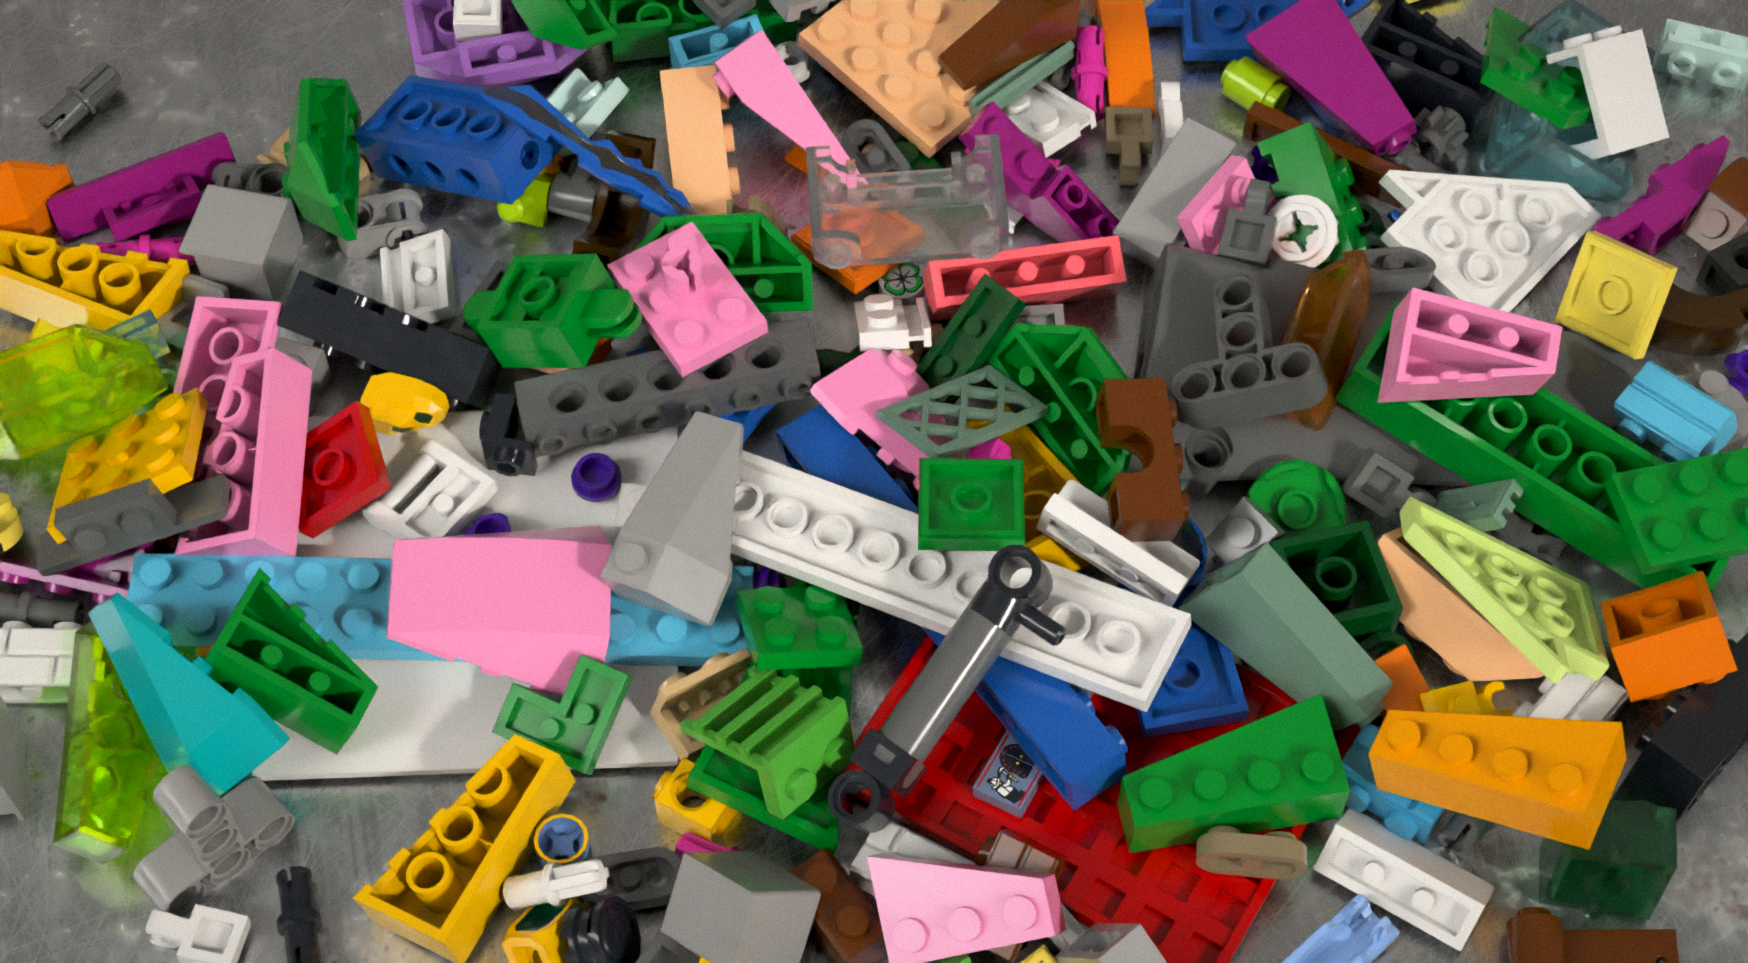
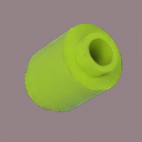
[1220,56,1291,111]

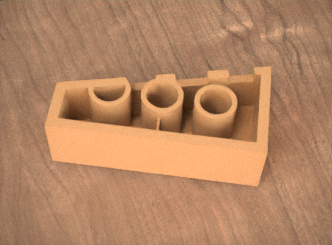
[660,65,740,214]

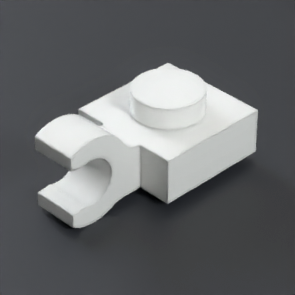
[145,904,251,963]

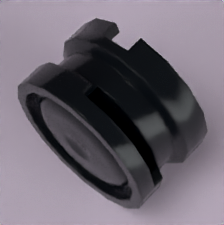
[560,896,641,963]

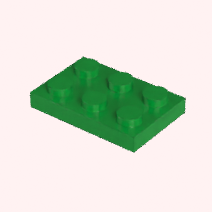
[1603,448,1748,575]

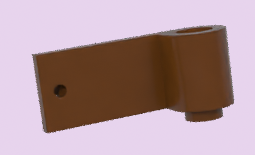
[1506,907,1679,963]

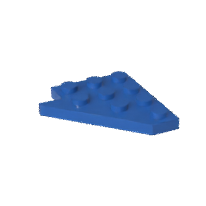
[1145,0,1297,61]

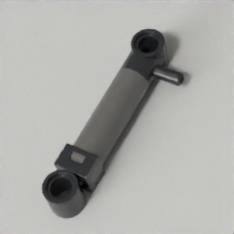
[828,545,1066,833]

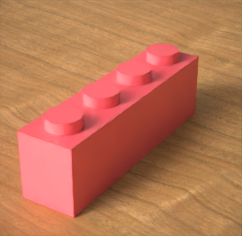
[922,235,1127,322]

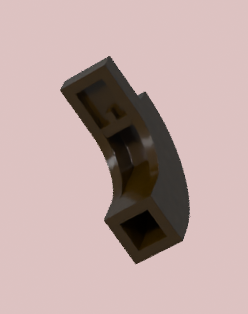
[572,130,656,272]
[1642,249,1748,356]

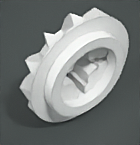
[1267,195,1339,268]

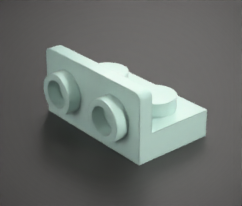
[1654,18,1748,90]
[546,68,630,158]

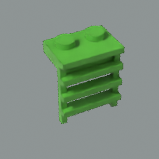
[680,665,856,820]

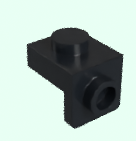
[479,393,538,477]

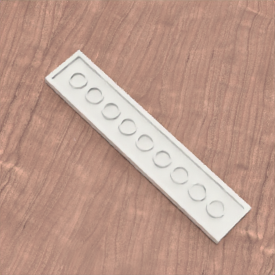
[731,450,1191,712]

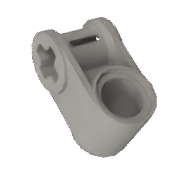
[337,189,429,259]

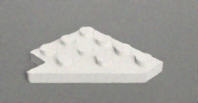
[1379,170,1602,312]

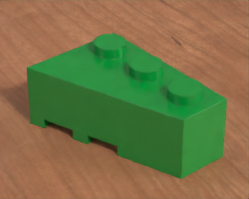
[1257,121,1371,276]
[204,567,378,755]

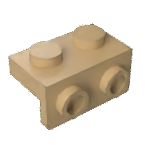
[649,648,752,761]

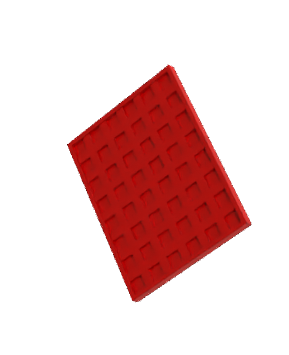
[843,635,1361,963]

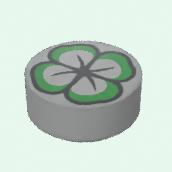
[878,260,925,306]

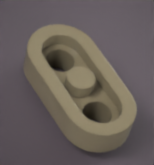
[1196,826,1307,880]

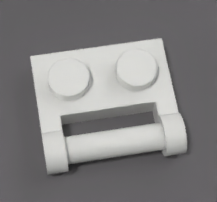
[362,440,498,540]

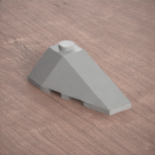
[600,411,744,628]

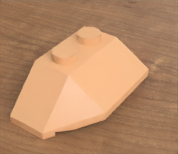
[1378,526,1543,681]

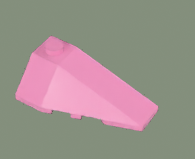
[712,30,869,192]
[173,296,284,489]
[809,349,963,491]

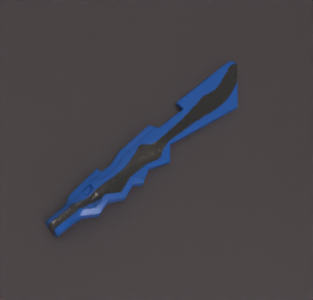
[480,85,699,218]

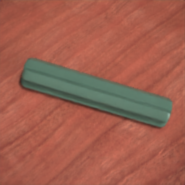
[968,40,1075,116]

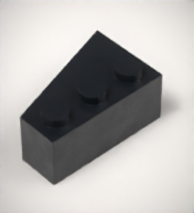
[1361,0,1495,137]

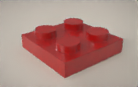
[299,401,391,539]

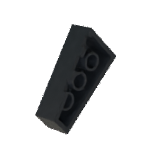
[277,270,502,411]
[1609,632,1748,842]

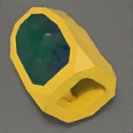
[501,897,582,963]

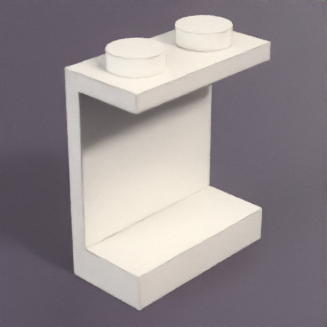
[1546,25,1669,164]

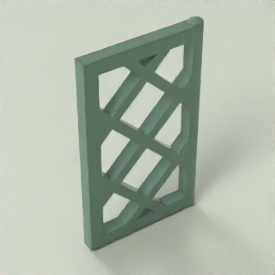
[876,365,1049,458]

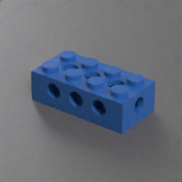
[354,75,563,205]

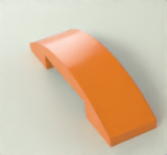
[1093,0,1155,118]

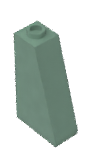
[1179,541,1394,732]

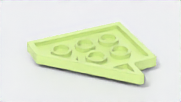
[1399,496,1610,684]

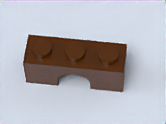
[1095,378,1190,542]

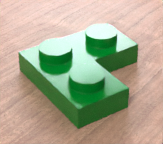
[492,654,634,775]

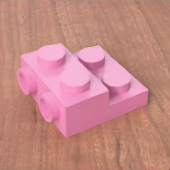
[1176,155,1284,261]

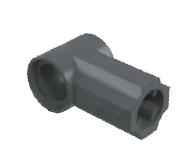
[548,132,606,223]

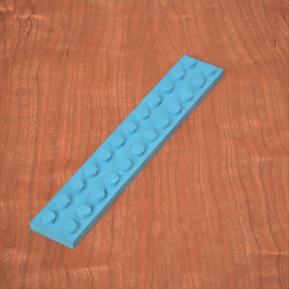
[127,553,754,667]

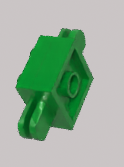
[462,253,642,368]

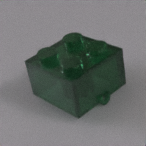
[1539,799,1677,920]

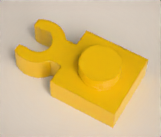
[1419,680,1513,716]

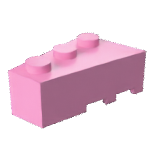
[1377,288,1562,403]
[867,853,1067,963]

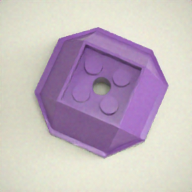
[402,0,589,89]

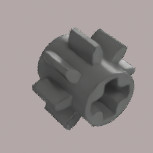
[1411,106,1469,164]

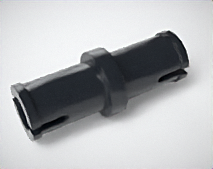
[276,866,322,963]

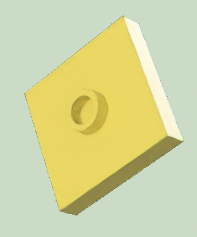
[1554,231,1678,359]

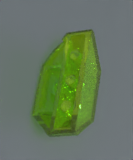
[0,323,169,460]

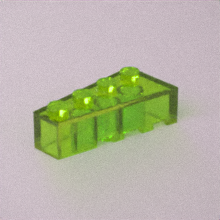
[53,621,196,865]

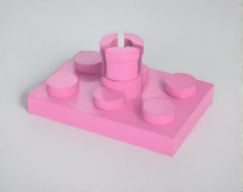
[607,222,768,377]

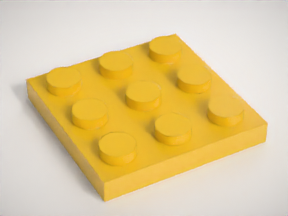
[46,388,208,544]

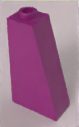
[1245,0,1417,157]

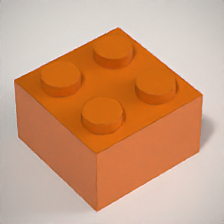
[1600,570,1738,703]

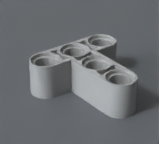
[133,765,295,917]

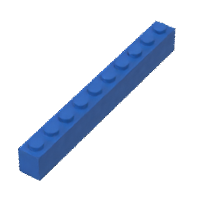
[776,404,1128,811]

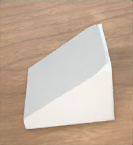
[453,0,502,42]

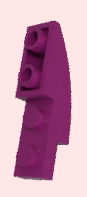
[958,101,1120,243]
[1590,135,1730,256]

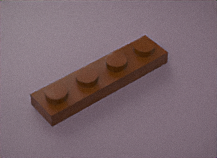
[1241,101,1410,216]

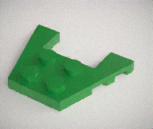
[1480,7,1594,130]

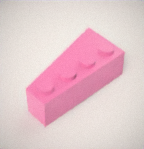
[174,348,312,557]

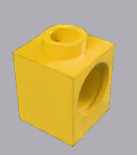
[653,757,738,844]

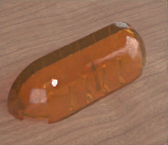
[1282,250,1370,431]

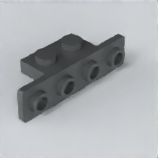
[36,474,230,577]

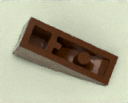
[938,0,1081,91]

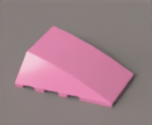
[386,525,612,697]

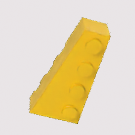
[0,230,190,364]

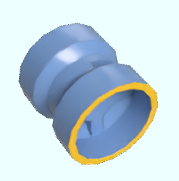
[534,813,593,870]

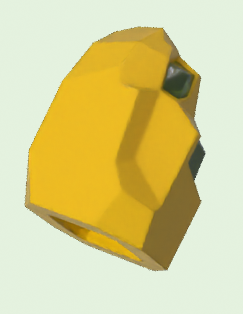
[360,372,449,435]

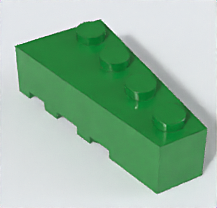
[604,0,797,62]
[1117,693,1350,853]

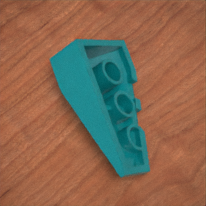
[88,592,290,796]

